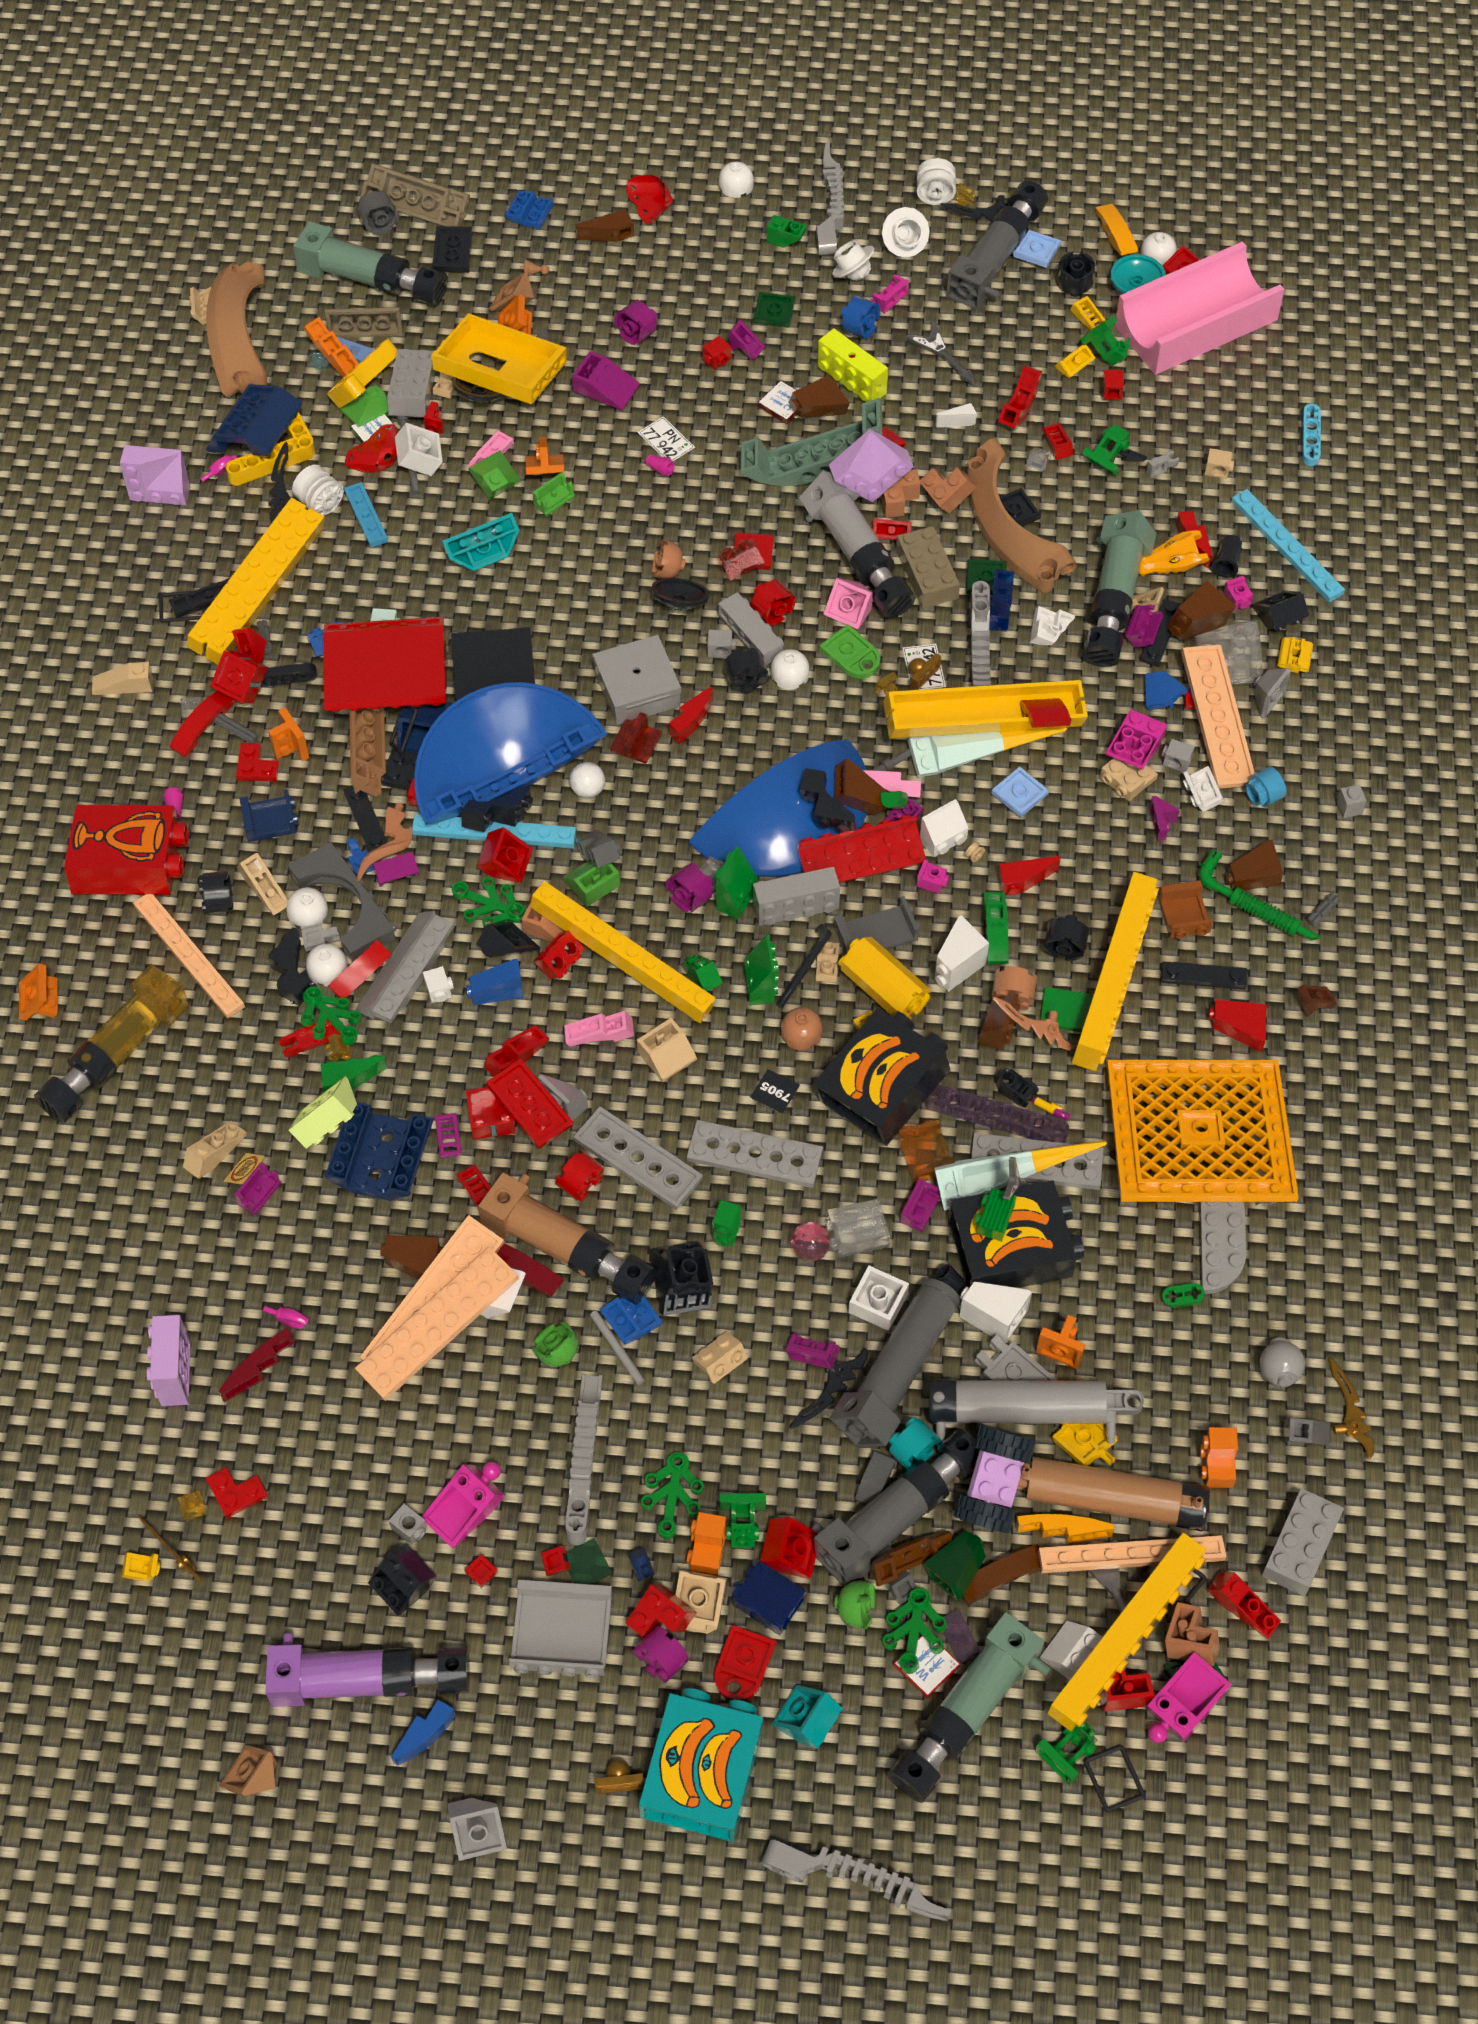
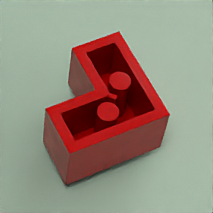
[626,1584,697,1637]
[1100,1669,1155,1712]

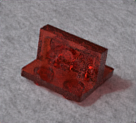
[718,538,765,581]
[610,712,662,763]

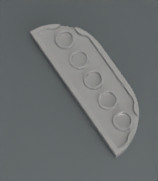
[1200,1173,1246,1294]

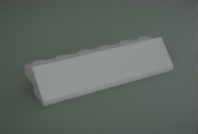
[355,910,454,1023]

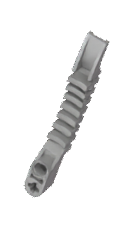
[816,143,844,255]
[971,581,991,687]
[565,1374,603,1546]
[761,1840,952,1921]

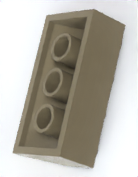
[325,307,403,338]

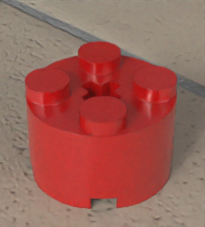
[750,579,796,626]
[555,1150,604,1202]

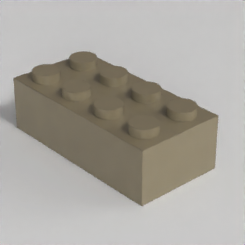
[896,526,960,609]

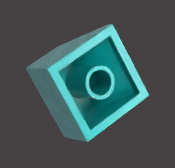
[772,1685,843,1749]

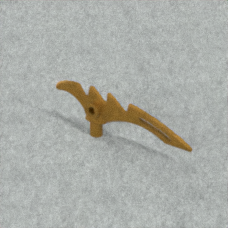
[1329,1358,1374,1459]
[138,1515,203,1583]

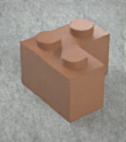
[920,468,977,514]
[880,469,921,518]
[1165,1602,1220,1666]

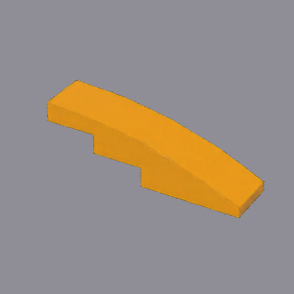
[1096,204,1138,256]
[1016,1514,1114,1543]

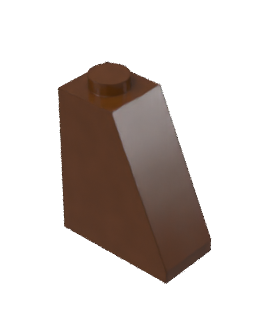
[789,375,850,417]
[834,758,886,815]
[1226,840,1284,891]
[380,1235,441,1280]

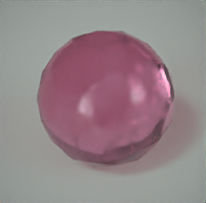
[791,1222,830,1262]

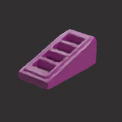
[435,1113,462,1158]

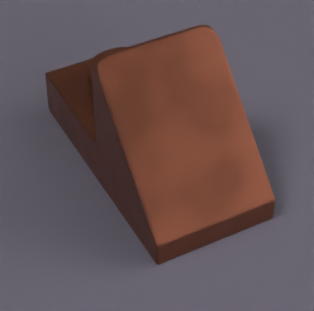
[1297,985,1337,1017]

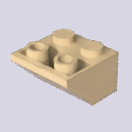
[637,1018,697,1082]

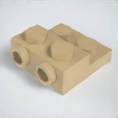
[1100,758,1158,801]

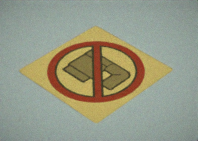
[223,1153,265,1185]

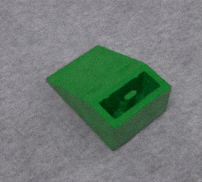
[714,846,758,920]
[744,935,779,1006]

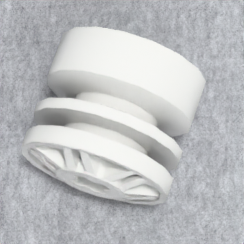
[292,464,344,516]

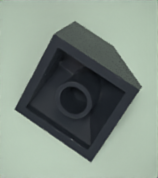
[476,922,540,957]

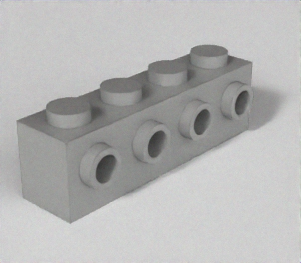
[718,592,784,665]

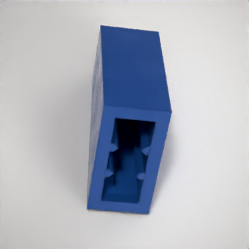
[466,959,523,1005]

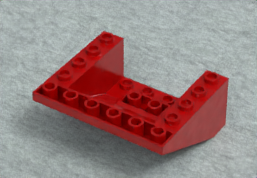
[323,617,448,712]

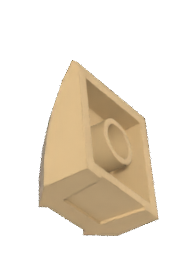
[675,1570,727,1634]

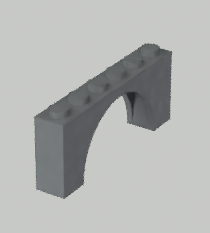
[288,842,396,962]

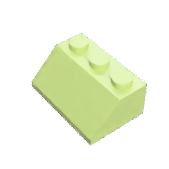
[289,1076,357,1149]

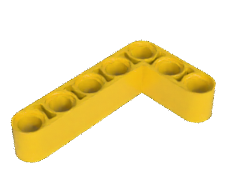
[327,338,398,408]
[226,412,316,486]

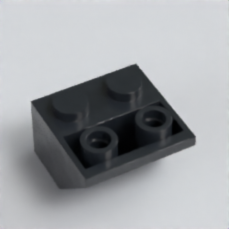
[368,1544,437,1616]

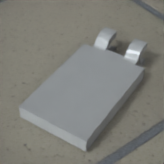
[974,1335,1058,1381]

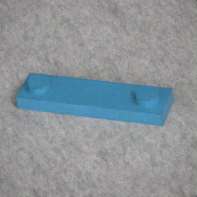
[344,482,388,548]

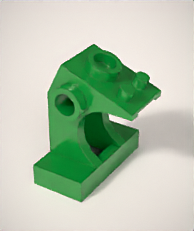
[1080,315,1131,366]
[1082,424,1130,477]
[720,1493,766,1548]
[1035,1723,1098,1787]

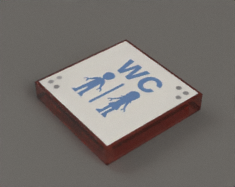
[757,380,797,425]

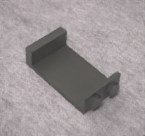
[834,896,921,955]

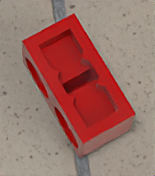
[533,930,585,979]

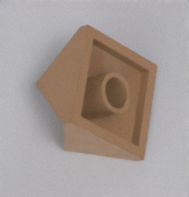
[489,271,534,311]
[219,1745,277,1796]

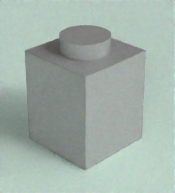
[1337,784,1367,818]

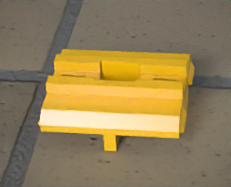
[1277,637,1313,673]

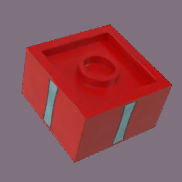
[210,650,268,703]
[466,1087,516,1140]

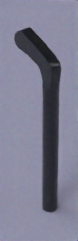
[776,924,832,1009]

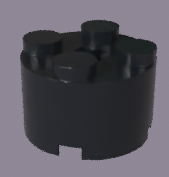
[1057,252,1095,297]
[724,648,769,694]
[198,870,234,914]
[1044,915,1090,961]

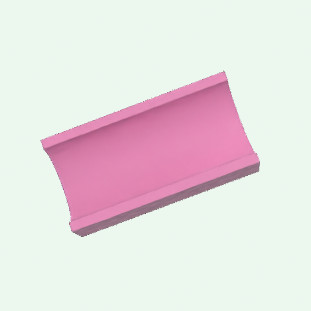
[1115,242,1284,375]

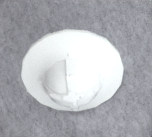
[882,207,930,257]
[832,240,874,281]

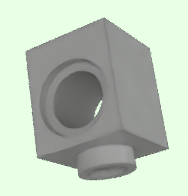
[708,630,736,658]
[1162,739,1195,772]
[389,1504,427,1545]

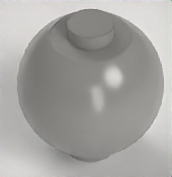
[1259,1338,1305,1387]

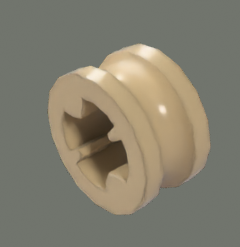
[965,842,985,862]

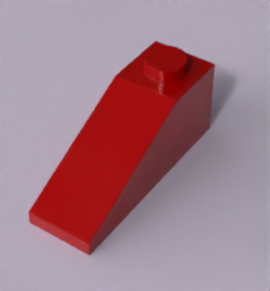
[998,856,1060,896]

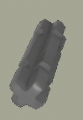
[257,620,273,655]
[1307,893,1339,926]

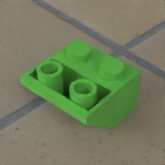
[563,860,620,907]

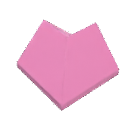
[824,578,872,629]

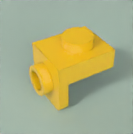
[121,1552,160,1582]

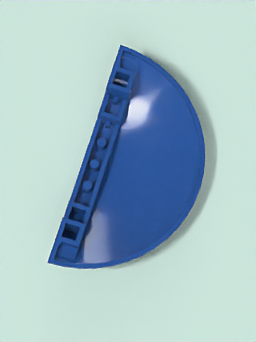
[414,682,607,825]
[689,739,867,877]

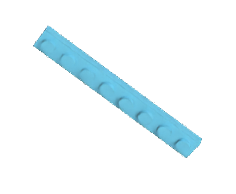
[1231,489,1345,603]
[412,813,577,849]

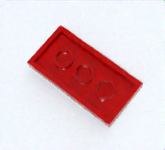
[486,1058,574,1149]

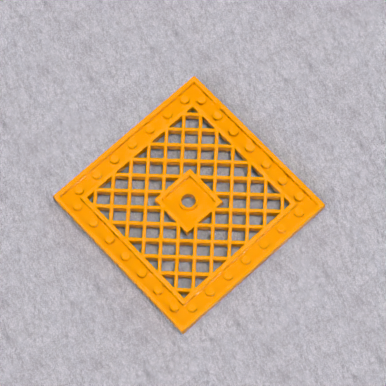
[1107,1060,1299,1202]

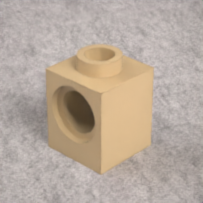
[1205,448,1235,479]

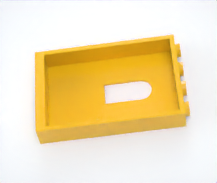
[431,313,567,404]

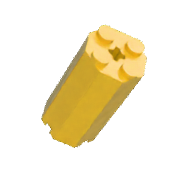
[838,937,931,1019]

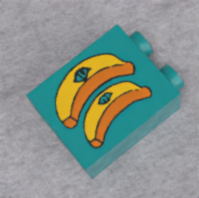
[639,1688,763,1842]

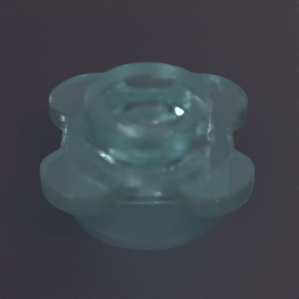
[310,352,329,370]

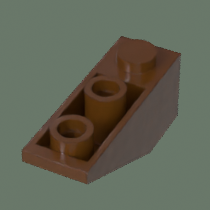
[575,209,634,242]

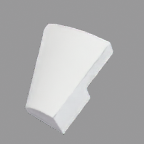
[1030,606,1075,645]

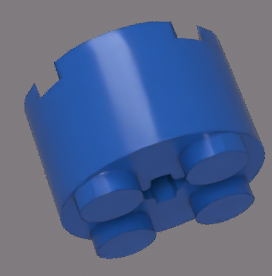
[841,295,880,338]

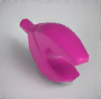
[200,455,237,482]
[263,1306,309,1329]

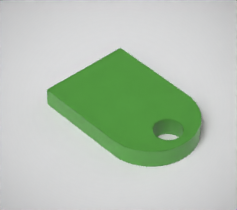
[819,624,880,679]

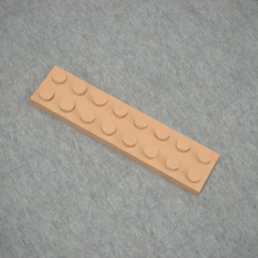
[1181,645,1255,789]
[360,1215,505,1361]
[355,1247,520,1401]

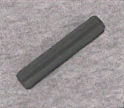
[213,713,258,743]

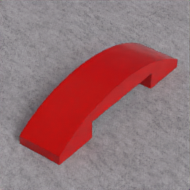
[170,691,236,758]

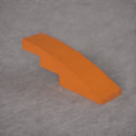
[303,317,359,378]

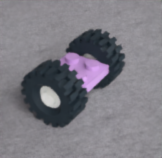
[954,1424,1036,1533]

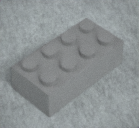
[387,349,436,417]
[753,867,840,926]
[1262,1488,1344,1597]

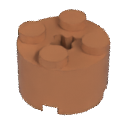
[992,966,1037,1010]

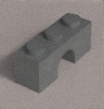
[575,830,621,868]

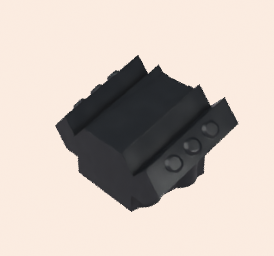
[649,1241,714,1316]

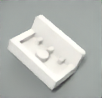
[1183,766,1225,812]

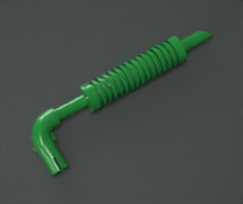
[1199,849,1322,940]

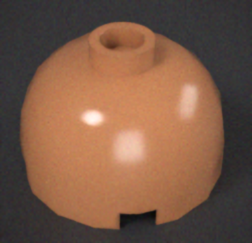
[652,539,685,579]
[781,1007,823,1051]

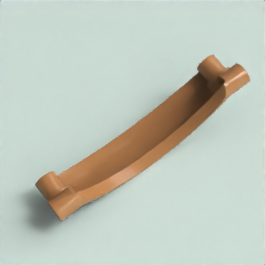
[206,262,267,397]
[967,438,1077,593]

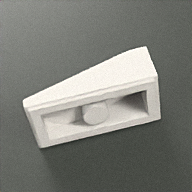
[935,403,976,428]

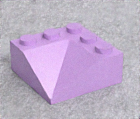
[829,429,914,502]
[120,445,191,505]
[147,1315,191,1406]

